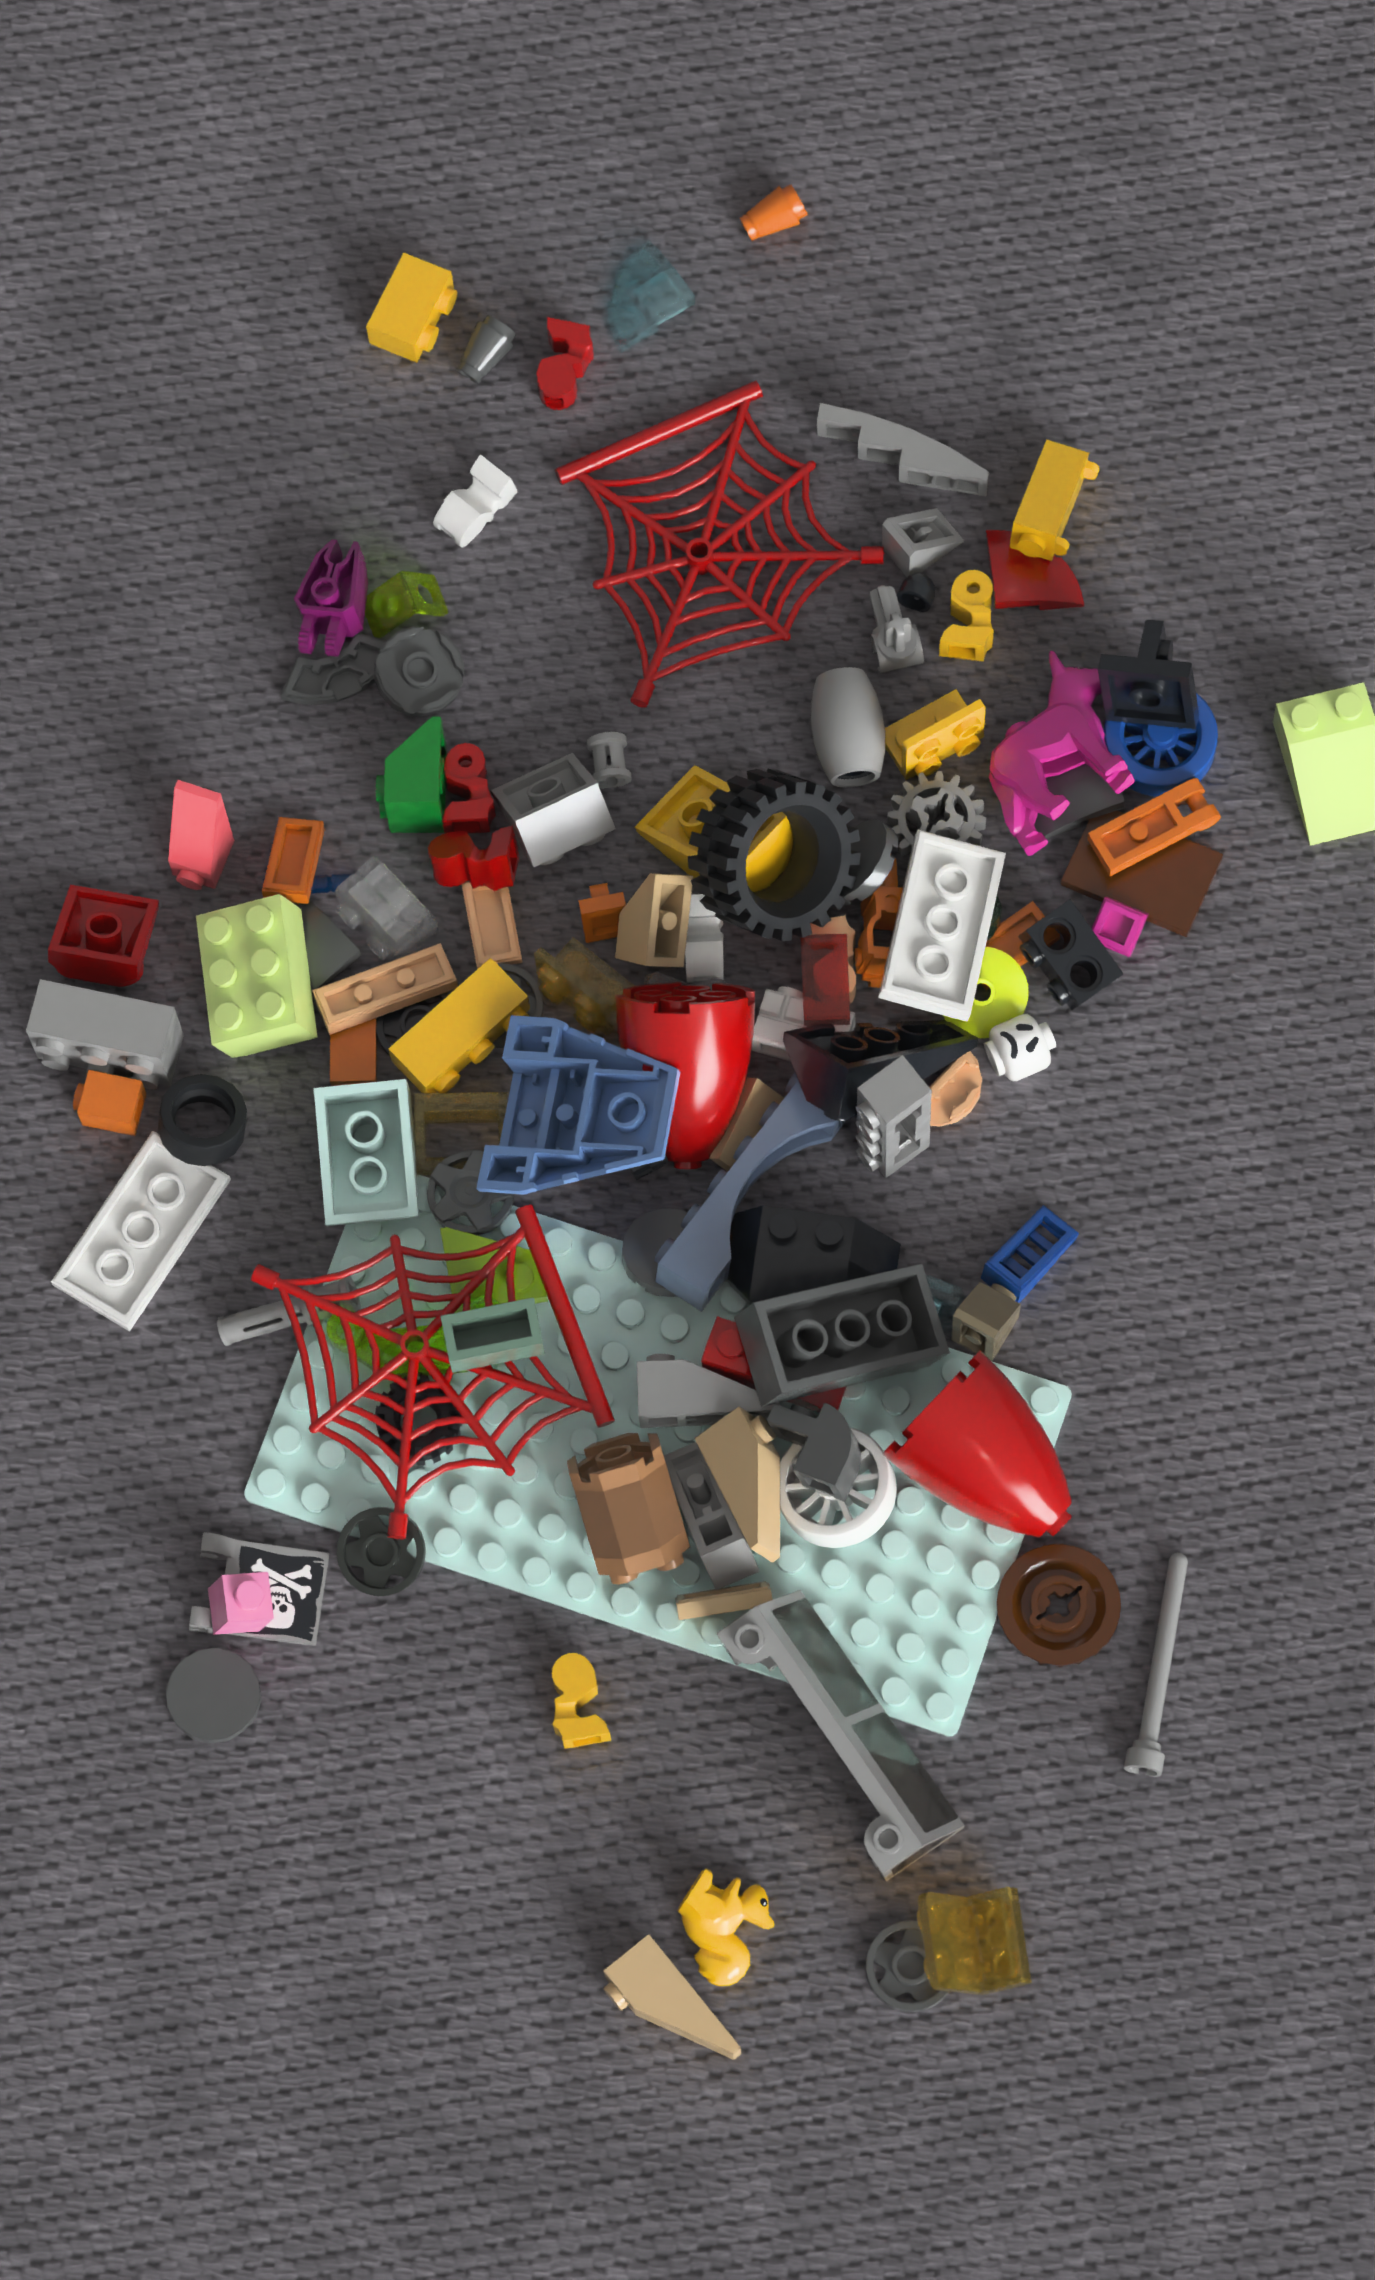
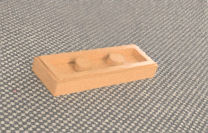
[312,943,458,1035]

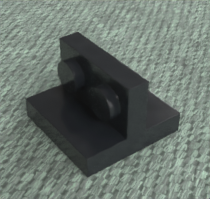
[1098,620,1199,729]

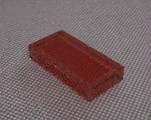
[801,934,850,1026]

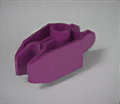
[294,539,368,657]

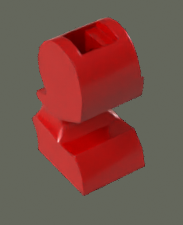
[537,317,594,410]
[442,743,496,834]
[428,825,520,891]

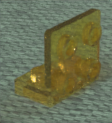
[534,937,634,1037]

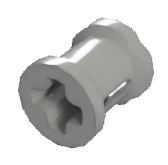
[586,732,632,789]

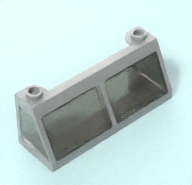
[716,1590,965,1882]

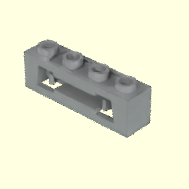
[856,1055,932,1179]

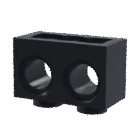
[1018,899,1123,1010]

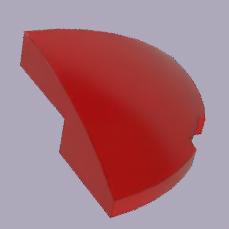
[986,530,1084,611]

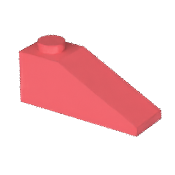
[168,780,234,890]

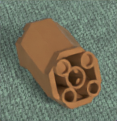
[567,1433,690,1584]

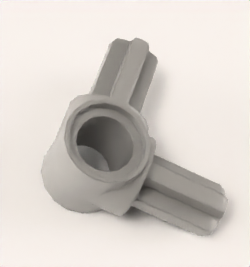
[869,585,924,674]

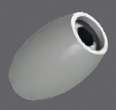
[810,667,885,787]

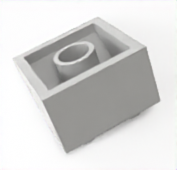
[491,752,616,867]

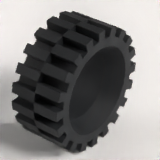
[688,768,861,941]

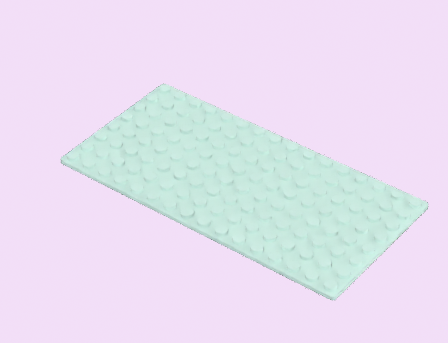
[244,1174,1072,1736]

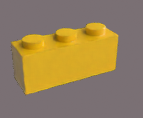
[389,958,530,1100]

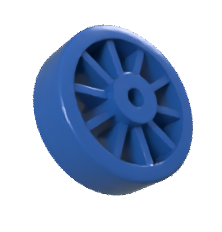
[1104,693,1218,796]

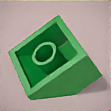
[376,716,447,833]

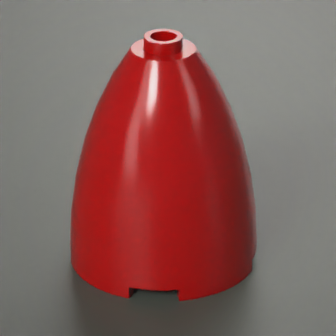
[615,982,755,1169]
[882,1350,1072,1537]

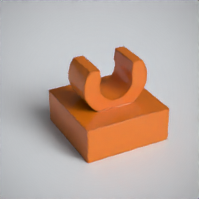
[578,883,626,943]

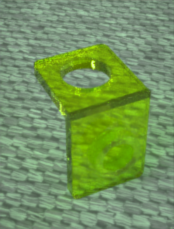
[365,570,448,638]

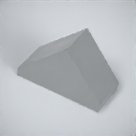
[882,508,964,577]

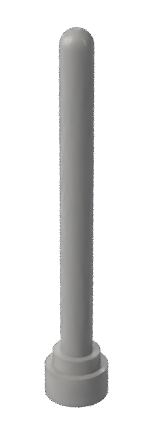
[1124,1553,1188,1777]

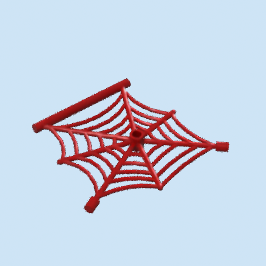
[555,380,884,708]
[251,1204,615,1539]

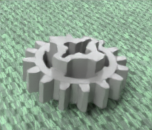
[887,771,986,857]

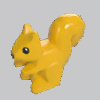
[677,1868,775,1986]

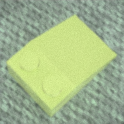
[1273,682,1375,846]

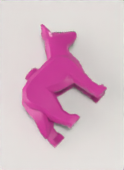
[989,651,1135,856]

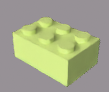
[196,894,318,1058]

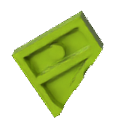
[440,1227,548,1313]

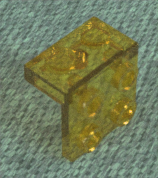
[917,1887,1032,1995]

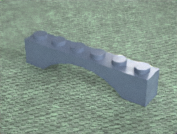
[654,1073,847,1312]

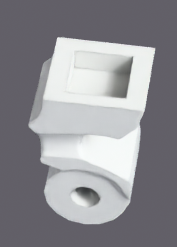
[433,454,518,547]
[685,894,724,983]

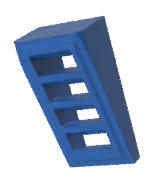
[981,1205,1079,1303]

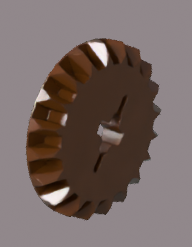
[997,1544,1121,1667]

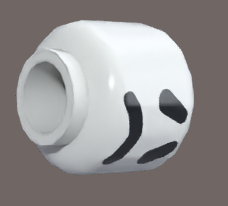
[984,1014,1056,1081]

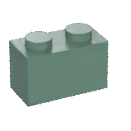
[440,1297,545,1373]

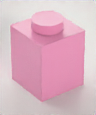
[208,1572,274,1635]

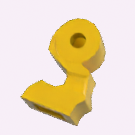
[939,570,994,662]
[552,1653,612,1749]

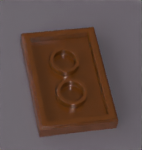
[1061,810,1223,937]

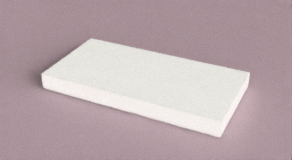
[878,830,1006,1022]
[51,1131,231,1332]

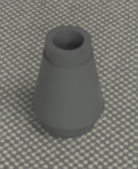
[456,315,516,384]

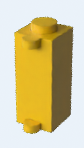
[1009,439,1100,561]

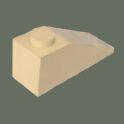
[694,1406,780,1563]
[603,1934,741,2060]

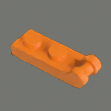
[1087,778,1221,877]

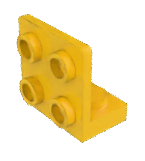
[885,689,985,780]

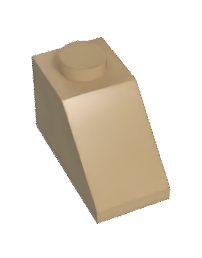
[615,873,693,967]

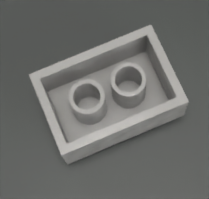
[26,979,184,1089]

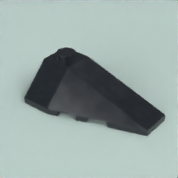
[783,1020,979,1121]

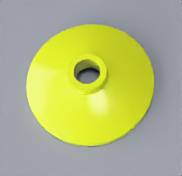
[943,947,1029,1038]

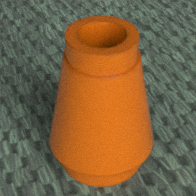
[739,184,808,241]

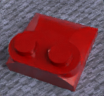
[48,884,159,987]

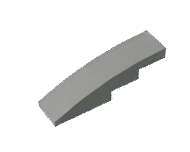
[817,403,989,496]

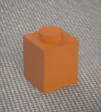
[73,1070,147,1136]

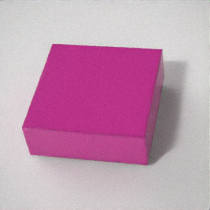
[1092,896,1149,957]

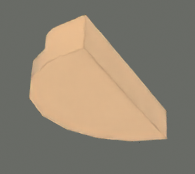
[929,1051,982,1127]

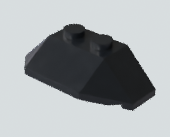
[726,1205,901,1305]

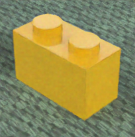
[366,252,457,363]

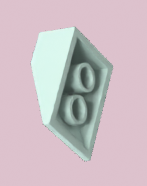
[314,1079,419,1226]

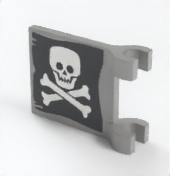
[189,1532,329,1646]

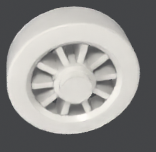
[780,1427,897,1548]

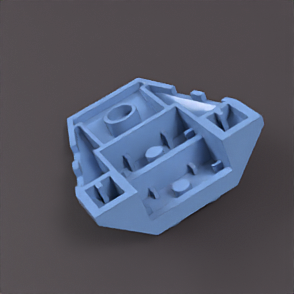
[477,1015,681,1195]

